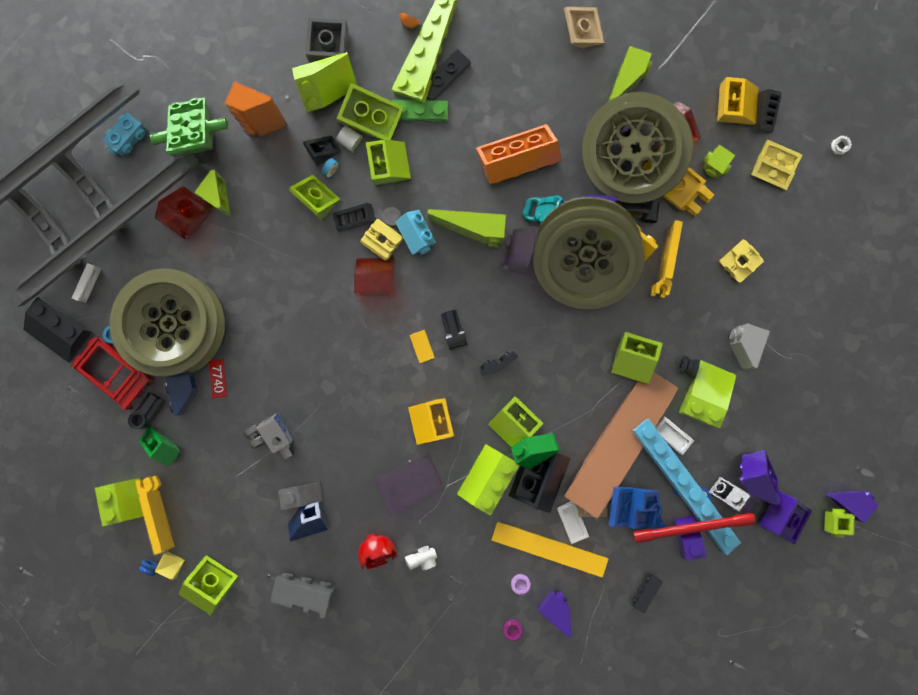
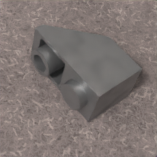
[709,477,759,515]

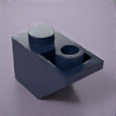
[165,372,198,415]
[288,502,328,541]

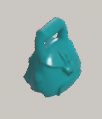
[522,195,566,225]

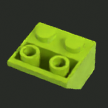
[366,139,411,186]
[611,332,663,384]
[488,396,544,447]

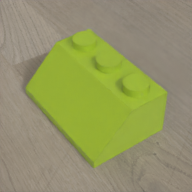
[457,444,519,516]

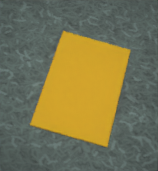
[410,330,435,363]

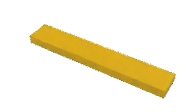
[491,521,608,578]

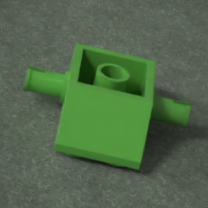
[150,97,229,158]

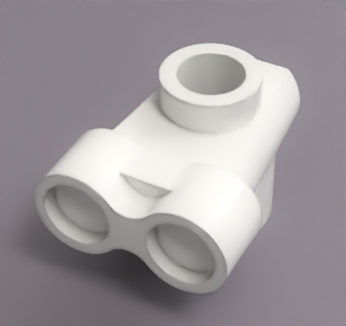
[404,546,437,570]

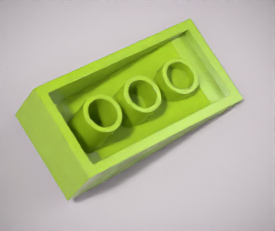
[428,209,506,248]

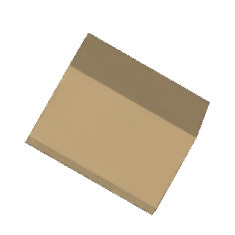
[564,7,604,48]

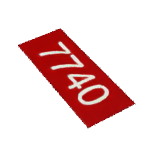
[209,359,227,399]

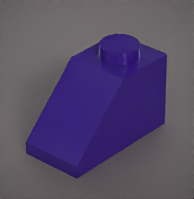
[826,491,879,523]
[674,515,707,561]
[537,590,572,638]

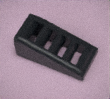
[757,89,782,133]
[333,203,376,232]

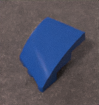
[609,487,666,529]

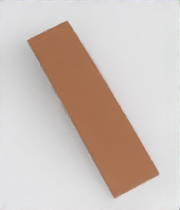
[564,372,679,519]

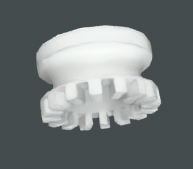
[831,136,852,155]

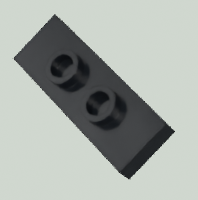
[427,49,471,101]

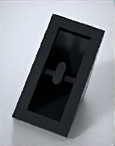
[303,135,341,166]

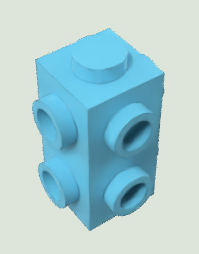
[102,112,147,157]
[395,209,436,255]

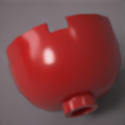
[358,534,398,569]

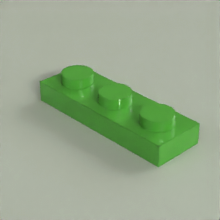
[392,100,448,122]

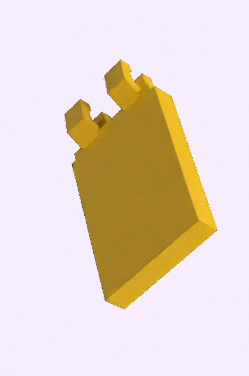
[642,147,715,218]
[650,220,683,299]
[136,475,175,555]

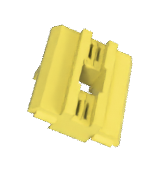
[360,219,403,261]
[719,239,764,283]

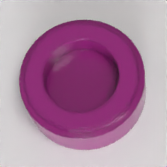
[503,620,523,641]

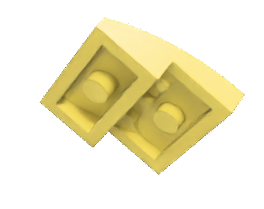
[751,140,803,190]

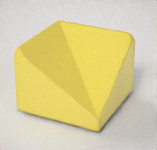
[155,552,185,580]

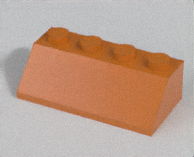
[225,82,287,136]
[476,124,562,184]

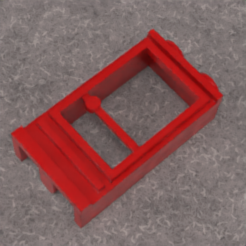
[71,337,155,410]

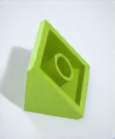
[194,170,230,216]
[289,175,340,221]

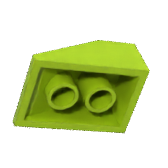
[609,46,652,101]
[292,52,358,113]
[335,83,404,140]
[678,360,736,428]

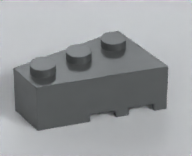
[270,573,336,619]

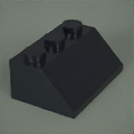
[23,297,92,363]
[509,453,571,513]

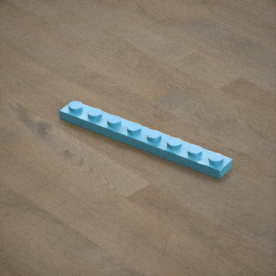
[632,419,741,555]

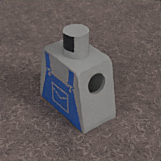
[256,413,294,459]

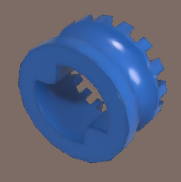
[138,560,158,576]

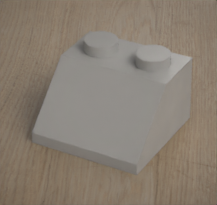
[729,323,770,370]

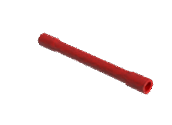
[633,513,755,543]

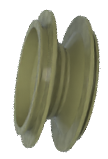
[582,92,693,203]
[533,197,644,309]
[110,269,225,377]

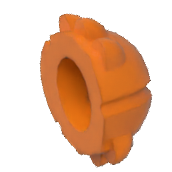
[399,13,420,29]

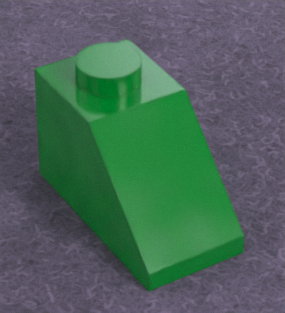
[138,426,180,467]
[511,433,560,469]

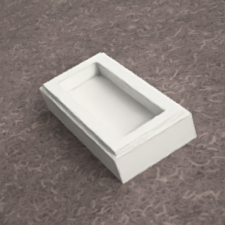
[72,263,101,303]
[655,416,695,456]
[556,501,589,544]

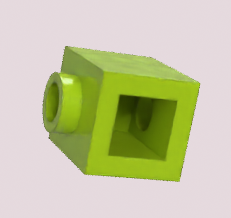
[702,145,735,179]
[824,508,854,538]

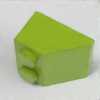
[95,478,144,527]
[179,555,238,616]

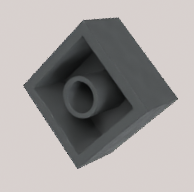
[305,18,349,63]

